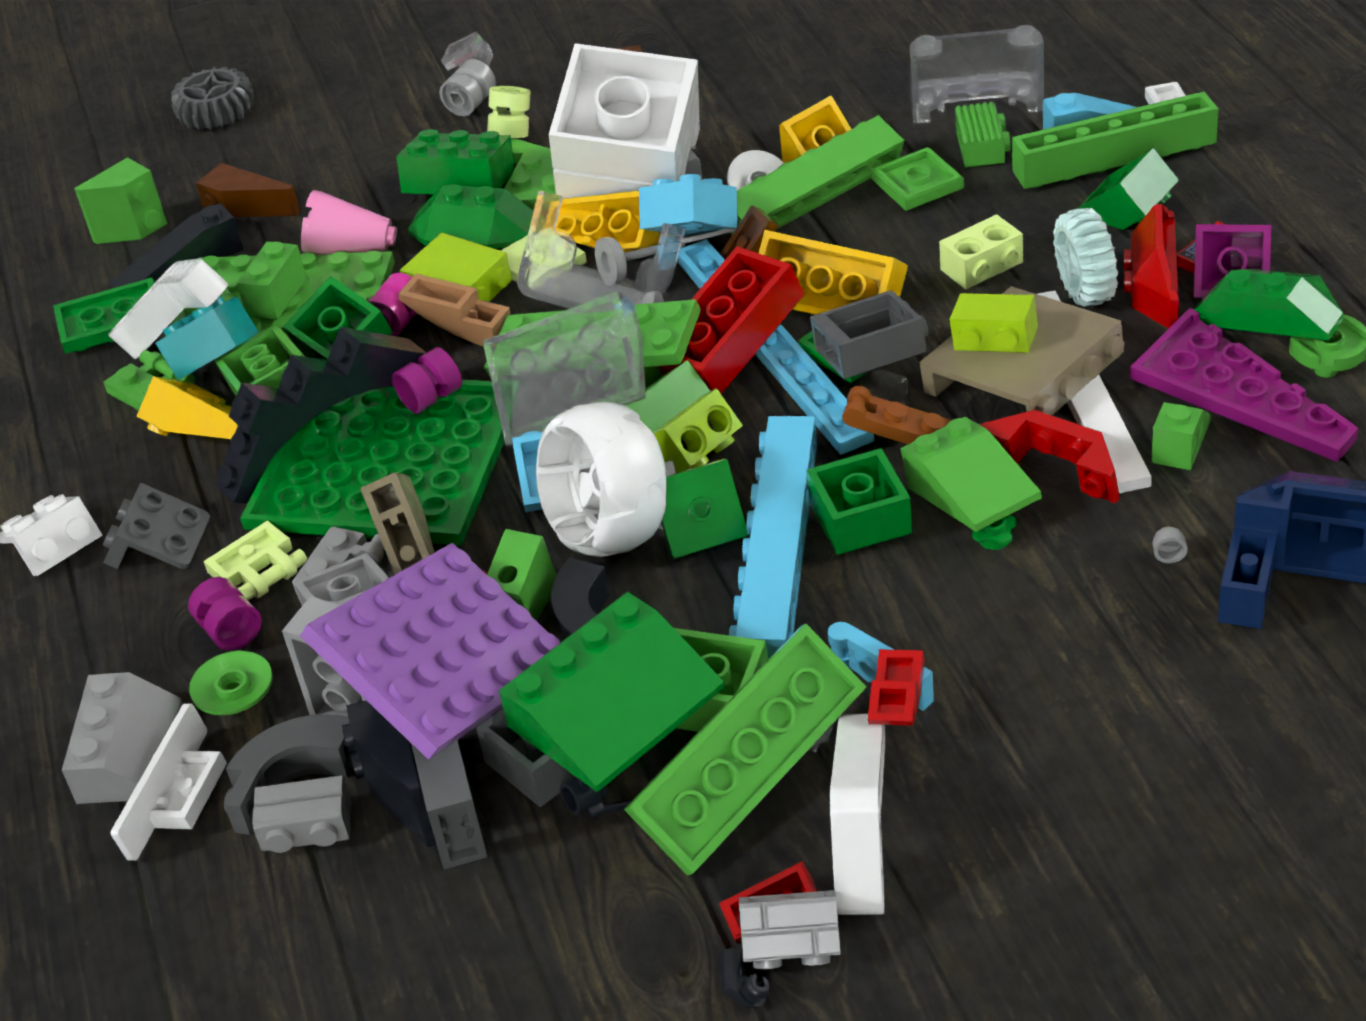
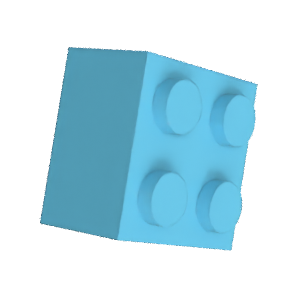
[639,174,737,236]

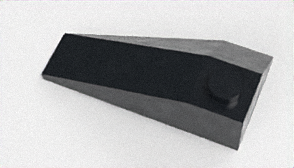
[109,203,244,289]

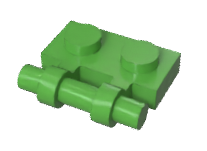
[103,350,195,411]

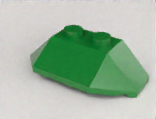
[407,184,542,249]
[1194,269,1344,340]

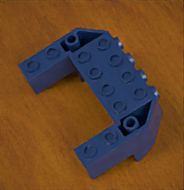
[1218,471,1366,629]

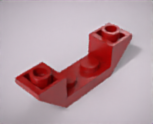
[980,410,1120,504]

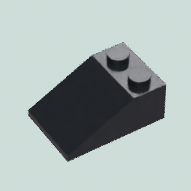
[342,700,436,847]

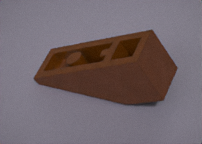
[196,163,300,217]

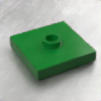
[661,458,749,559]

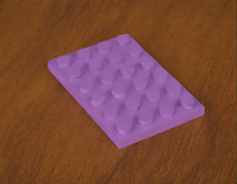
[300,543,560,760]

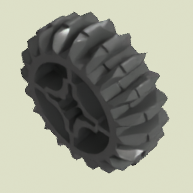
[171,67,254,130]

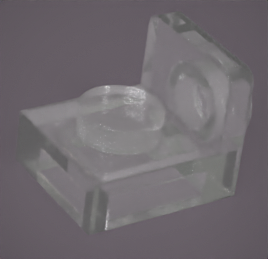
[441,31,493,70]

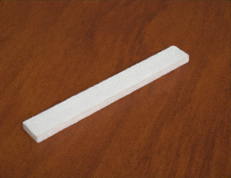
[1038,291,1152,493]

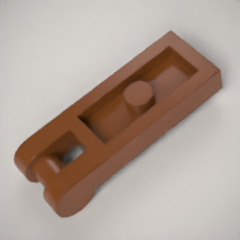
[842,386,952,444]

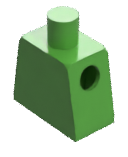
[487,529,557,621]

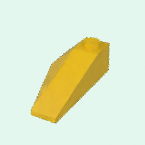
[538,191,671,253]
[137,376,238,439]

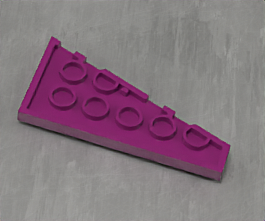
[1130,307,1359,462]

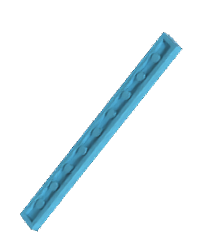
[676,239,874,455]

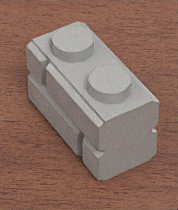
[252,776,351,853]
[739,890,840,969]

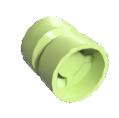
[487,86,531,138]

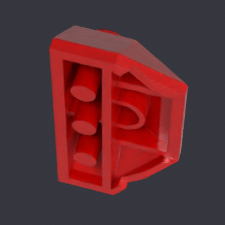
[1123,204,1179,329]

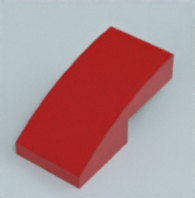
[867,649,925,726]

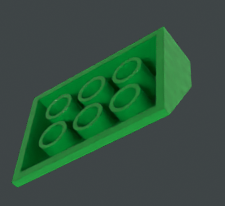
[499,592,725,792]

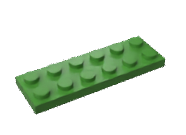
[484,299,701,377]
[624,624,866,876]

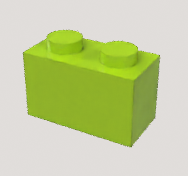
[950,293,1038,353]

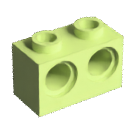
[939,214,1023,289]

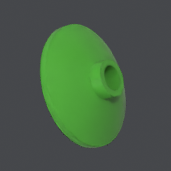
[189,651,273,715]

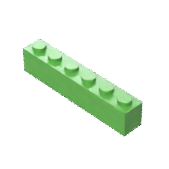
[1012,91,1219,189]
[729,115,904,235]

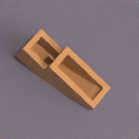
[398,274,511,349]

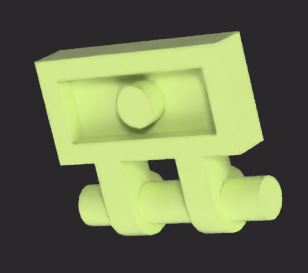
[204,521,308,600]

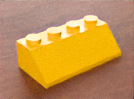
[759,230,908,315]

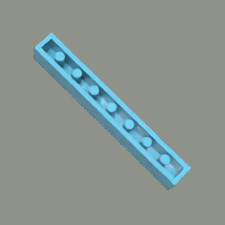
[729,416,817,659]

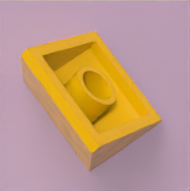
[779,96,852,163]

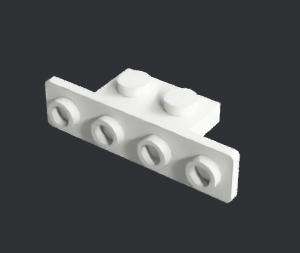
[111,704,227,861]

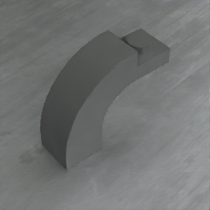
[224,714,357,835]

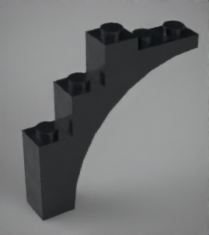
[215,327,426,504]

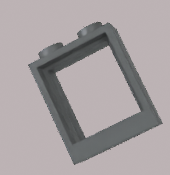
[810,290,928,379]
[411,740,488,869]

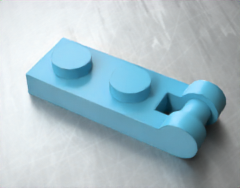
[828,622,934,711]

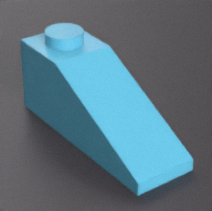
[1043,93,1137,130]

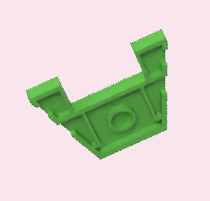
[504,138,556,210]

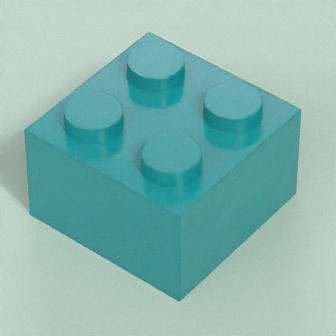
[155,296,259,380]

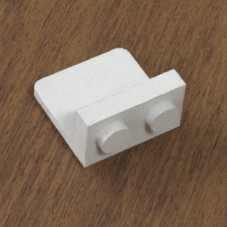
[0,494,102,576]

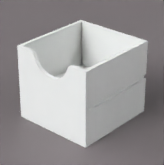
[549,44,700,200]

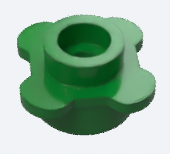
[972,515,1017,550]

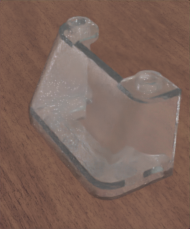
[909,25,1044,124]

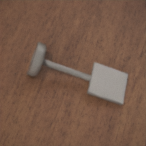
[595,228,736,286]

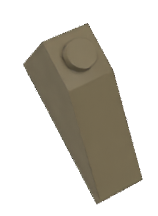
[360,472,435,575]

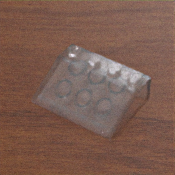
[483,291,646,446]

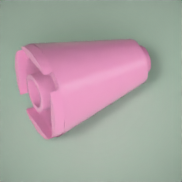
[301,190,397,255]

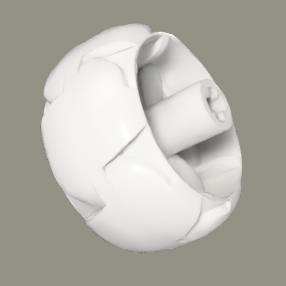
[536,402,666,557]

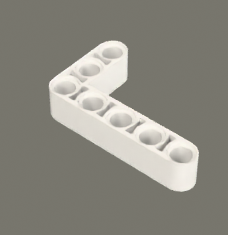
[108,258,228,359]
[830,714,885,915]

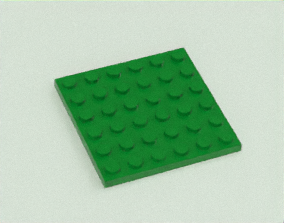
[240,380,524,545]

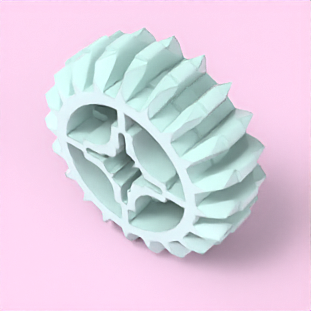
[1053,208,1118,307]

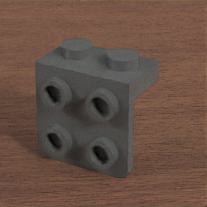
[103,482,210,569]

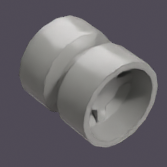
[439,59,496,117]

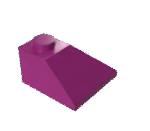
[1194,224,1272,298]

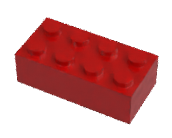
[658,246,805,394]

